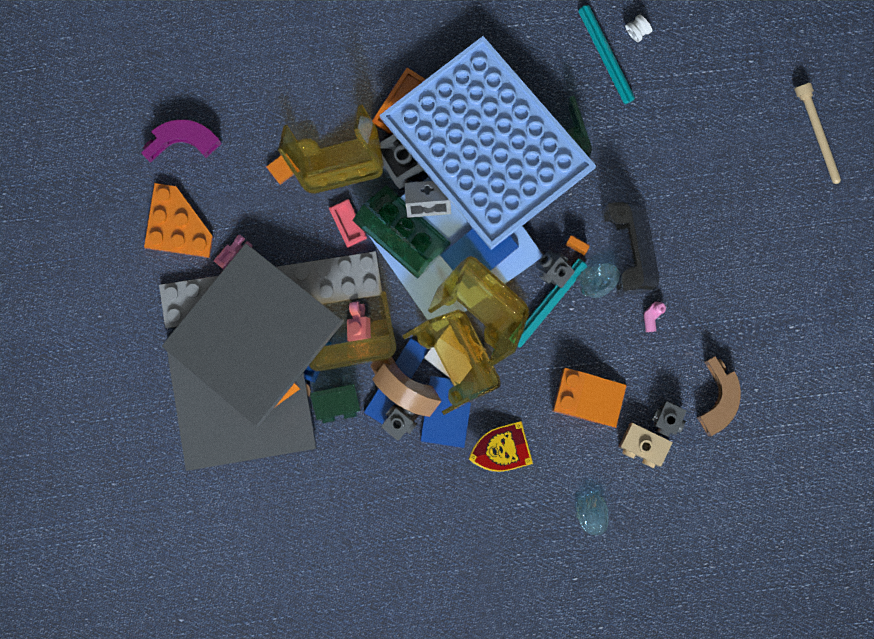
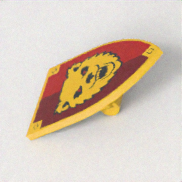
[468,421,533,472]

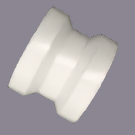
[625,15,652,42]

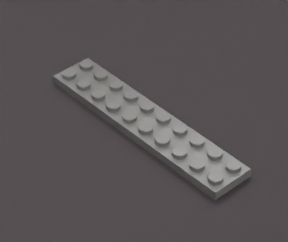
[159,252,383,329]

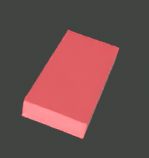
[329,199,367,248]

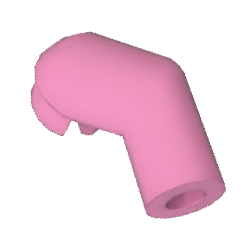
[644,302,666,332]

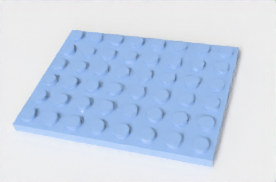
[380,36,596,250]

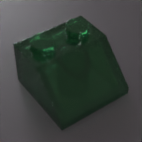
[310,384,361,424]

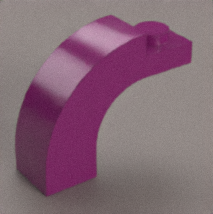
[141,120,222,163]

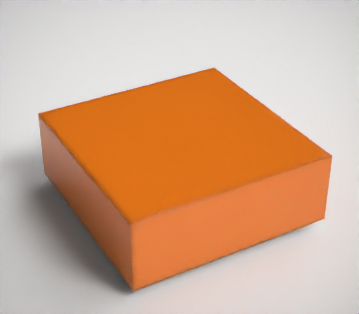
[266,154,297,185]
[565,235,590,255]

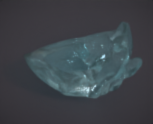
[576,263,620,298]
[575,491,608,535]

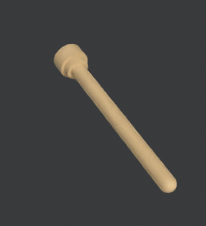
[794,83,841,184]

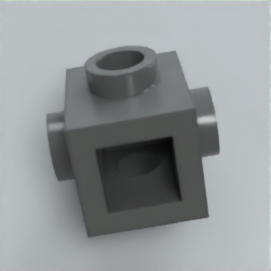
[535,250,575,288]
[652,401,687,437]
[381,405,419,441]

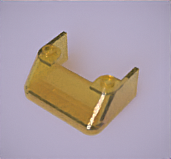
[278,105,384,194]
[428,256,529,367]
[309,291,396,371]
[402,310,501,415]

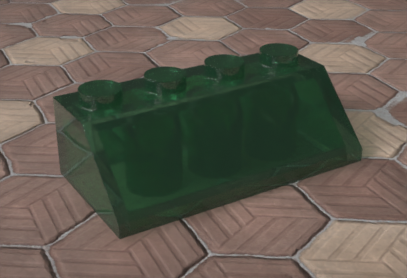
[352,185,451,279]

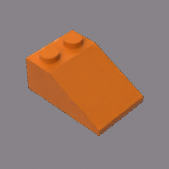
[552,368,627,428]

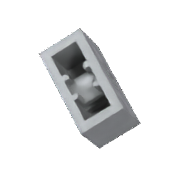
[405,181,451,218]

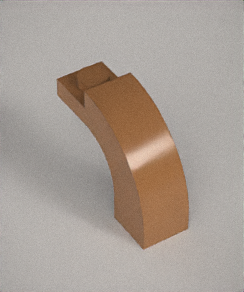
[370,350,441,417]
[697,356,741,436]

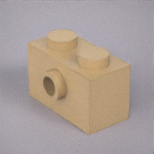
[619,423,673,468]

